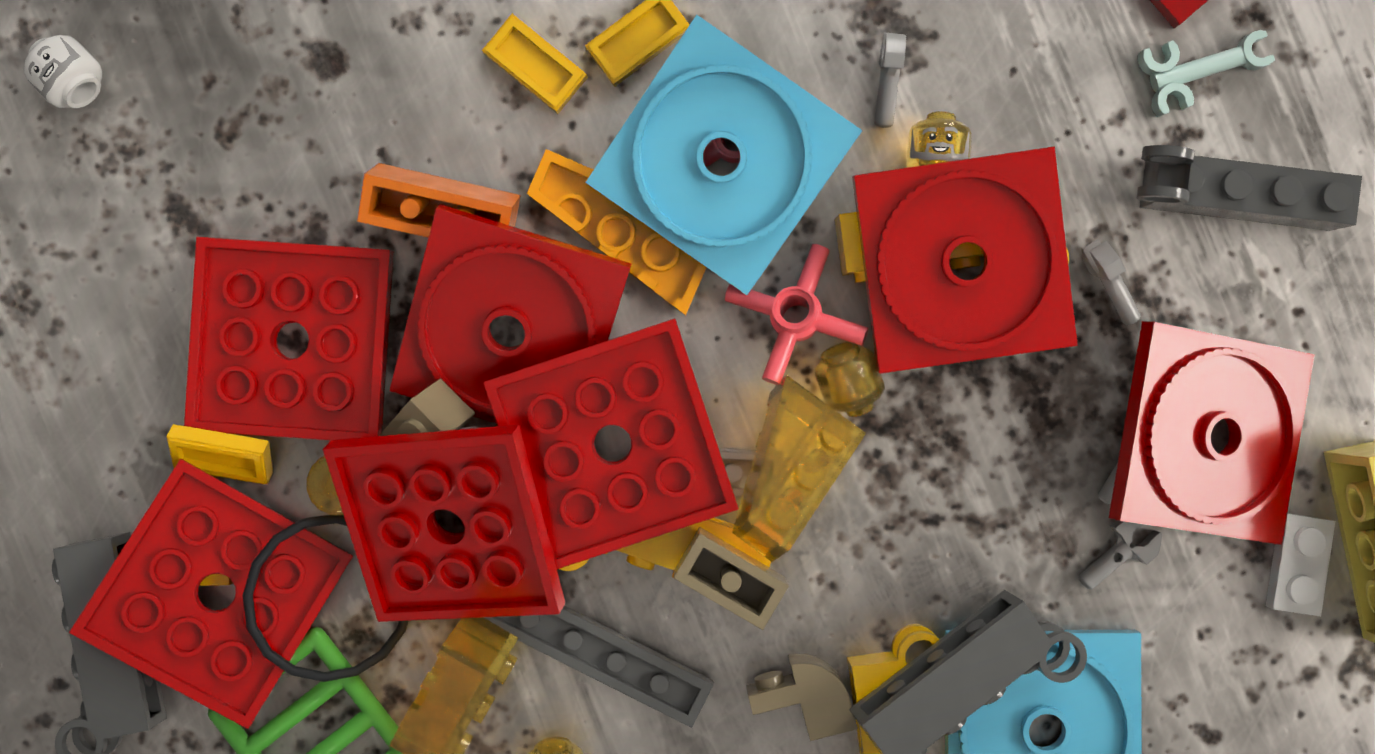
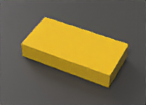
[585,0,690,87]
[482,13,588,114]
[166,424,273,484]

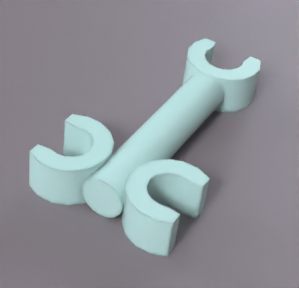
[1137,30,1275,117]

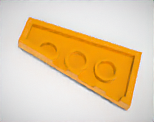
[527,149,707,316]

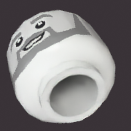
[23,35,103,108]

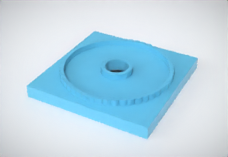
[585,14,863,295]
[945,629,1142,754]

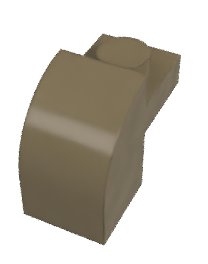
[746,654,858,741]

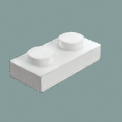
[1265,513,1336,617]

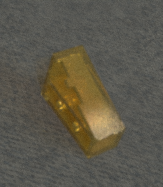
[732,375,866,562]
[389,617,518,754]

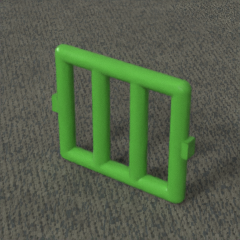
[208,627,414,754]

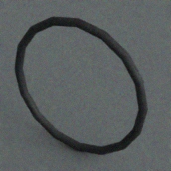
[242,514,408,682]

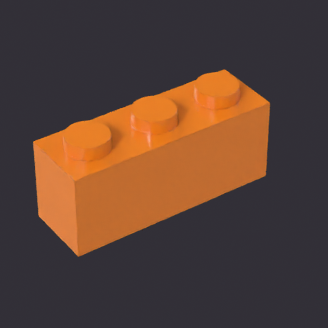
[357,163,521,238]

